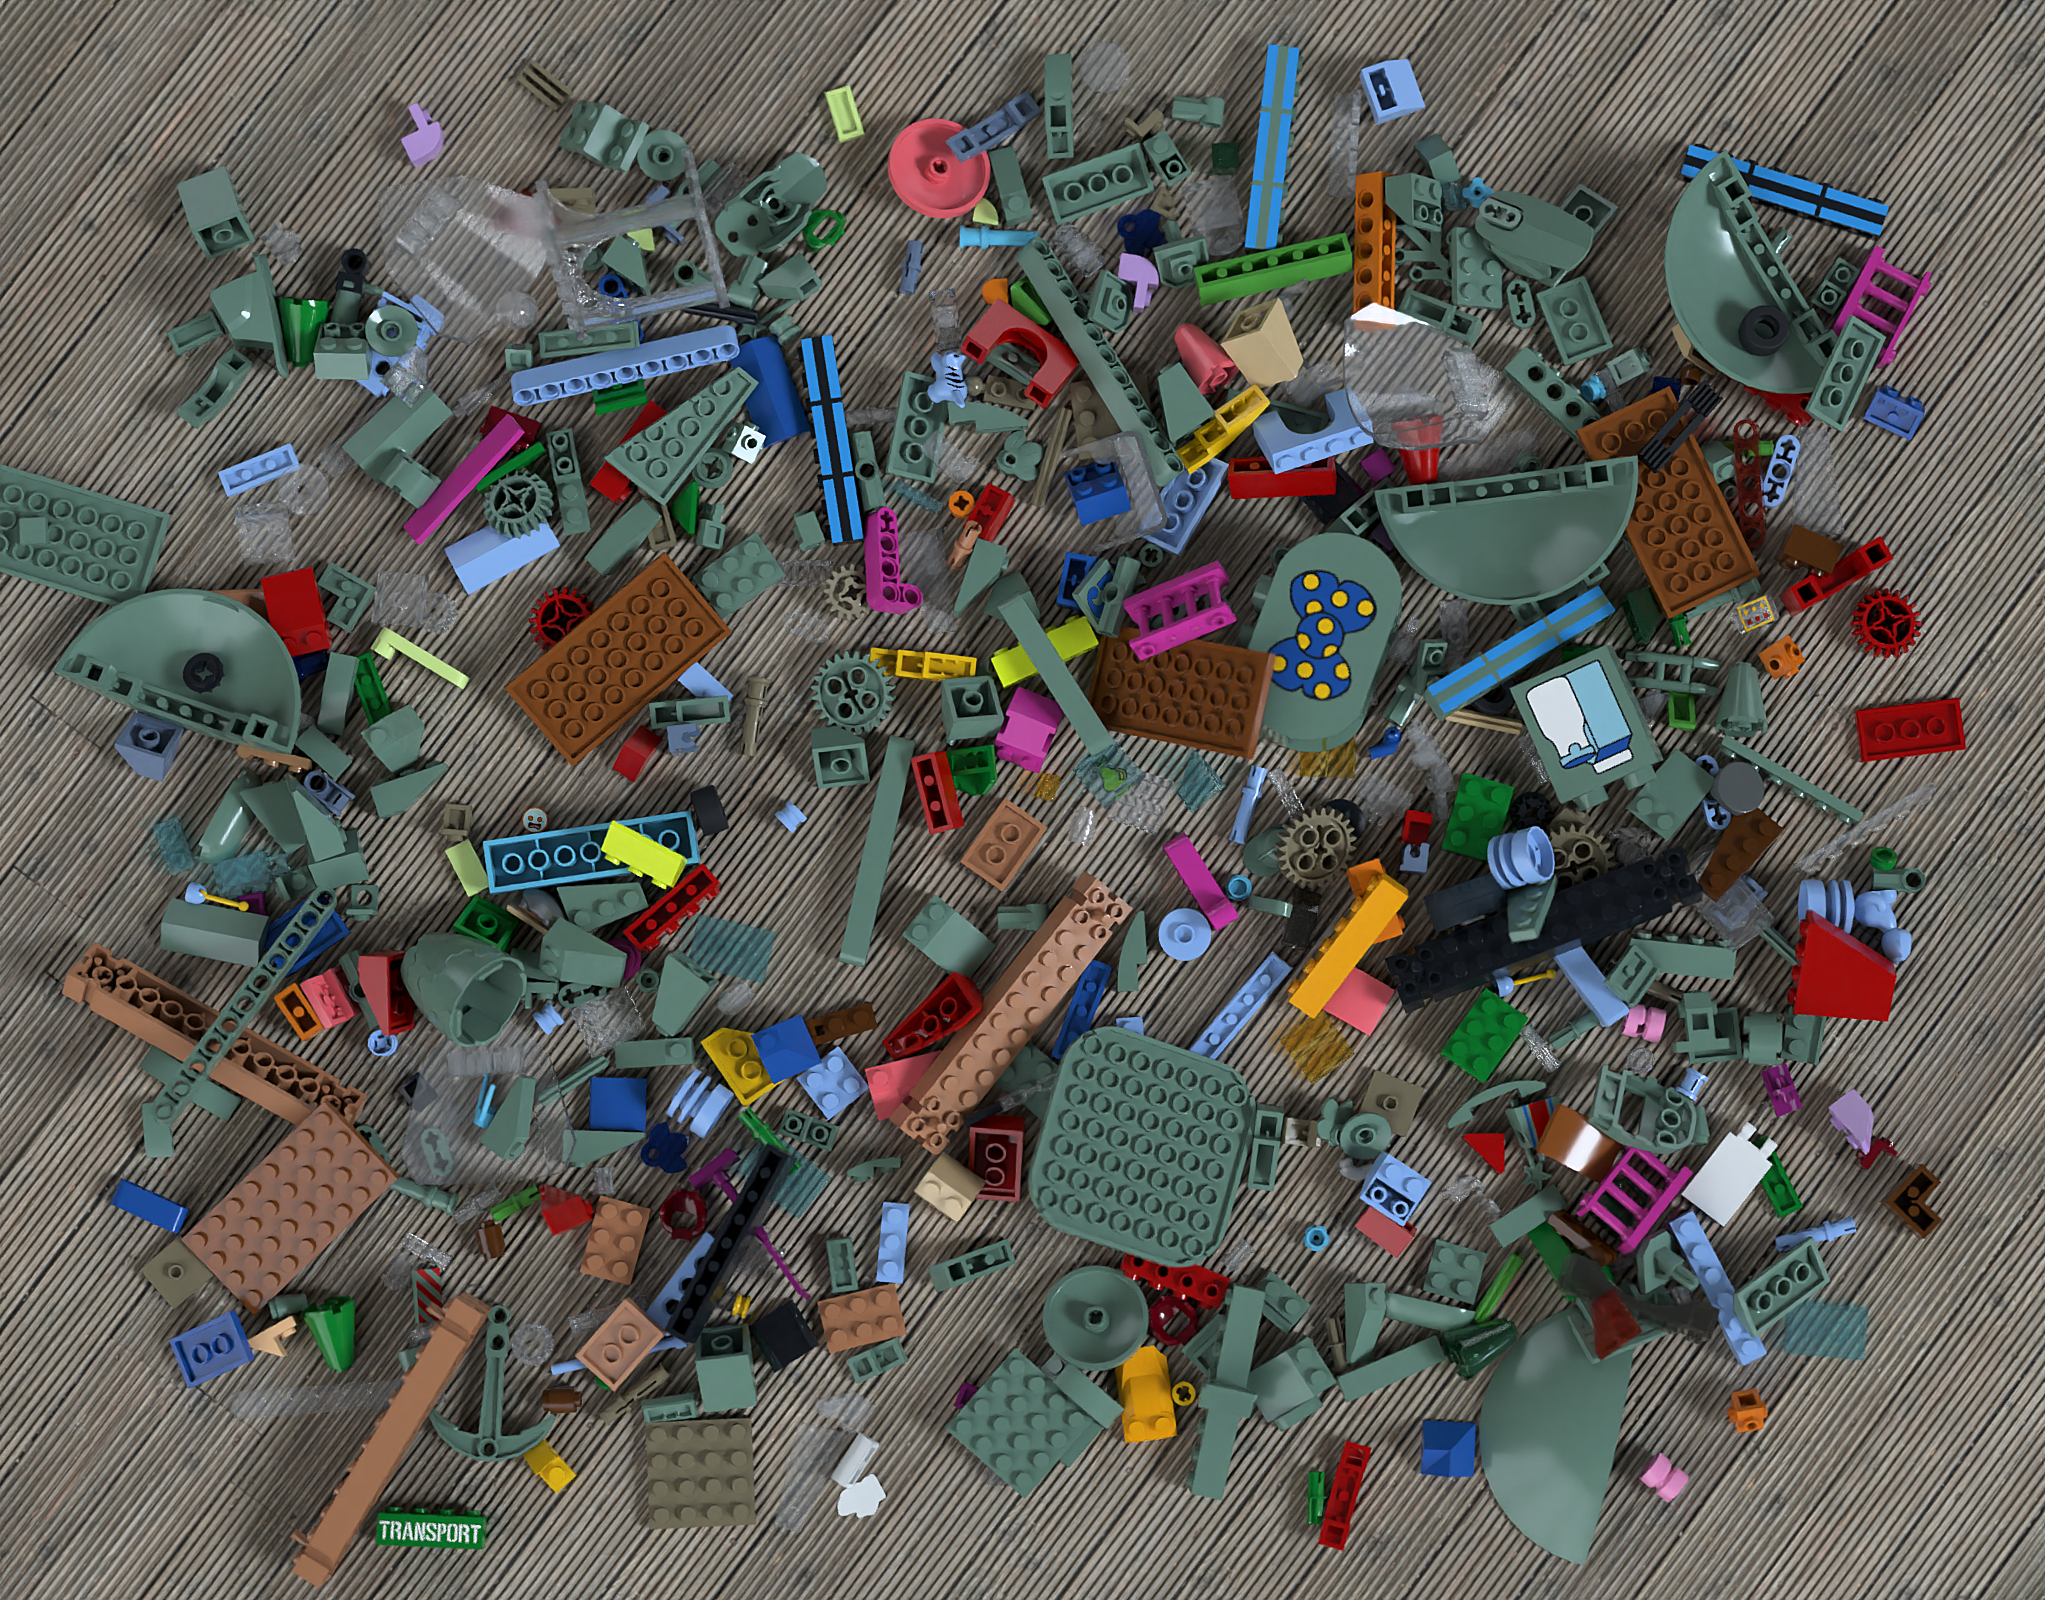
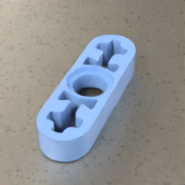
[1758,435,1800,508]
[1694,755,1731,830]

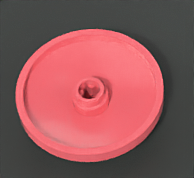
[888,119,990,218]

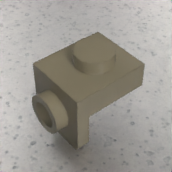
[1123,108,1164,143]
[1545,800,1590,832]
[441,804,473,842]
[1280,1117,1322,1148]

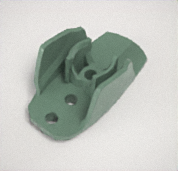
[714,152,827,258]
[1475,190,1593,279]
[210,251,289,378]

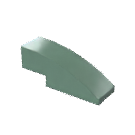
[1397,288,1483,348]
[948,401,1028,434]
[585,499,662,575]
[318,652,360,736]
[649,695,731,729]
[1117,911,1147,993]
[1247,1103,1284,1191]
[1487,1183,1567,1248]

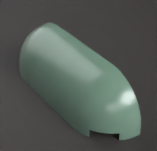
[195,767,263,865]
[1384,1291,1476,1332]

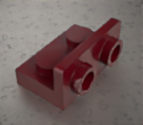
[479,405,541,454]

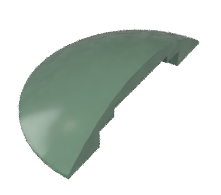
[1664,150,1838,394]
[1374,456,1638,605]
[54,589,301,755]
[1479,1303,1634,1565]

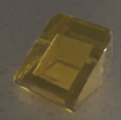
[1034,773,1061,803]

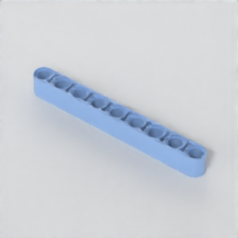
[511,325,739,406]

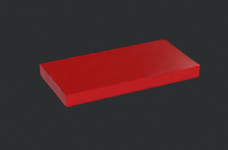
[1854,698,1966,763]

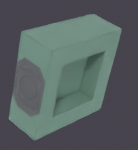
[505,343,533,371]

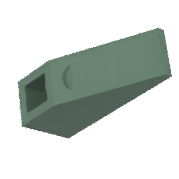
[370,761,449,820]

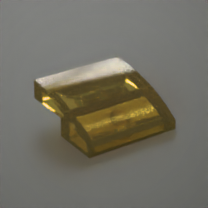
[1300,734,1356,779]
[1280,1009,1355,1085]

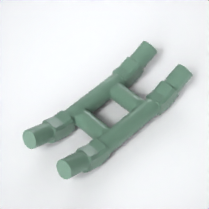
[1626,651,1720,697]

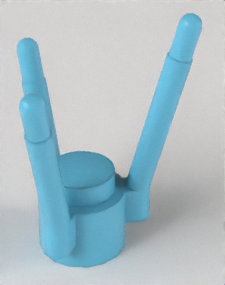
[472,1062,497,1129]

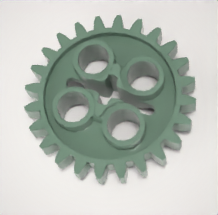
[811,650,896,735]

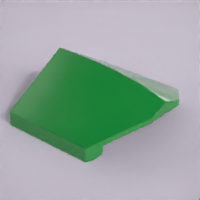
[946,745,998,796]

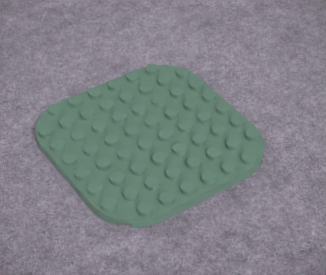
[1028,1026,1256,1267]

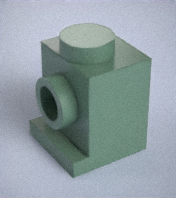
[792,510,826,553]

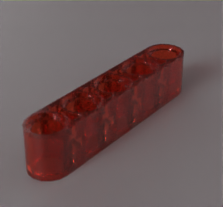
[1733,418,1767,547]

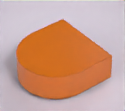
[982,278,1008,306]

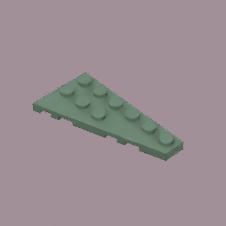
[602,366,759,506]

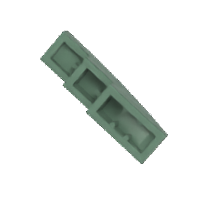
[1336,1335,1446,1402]

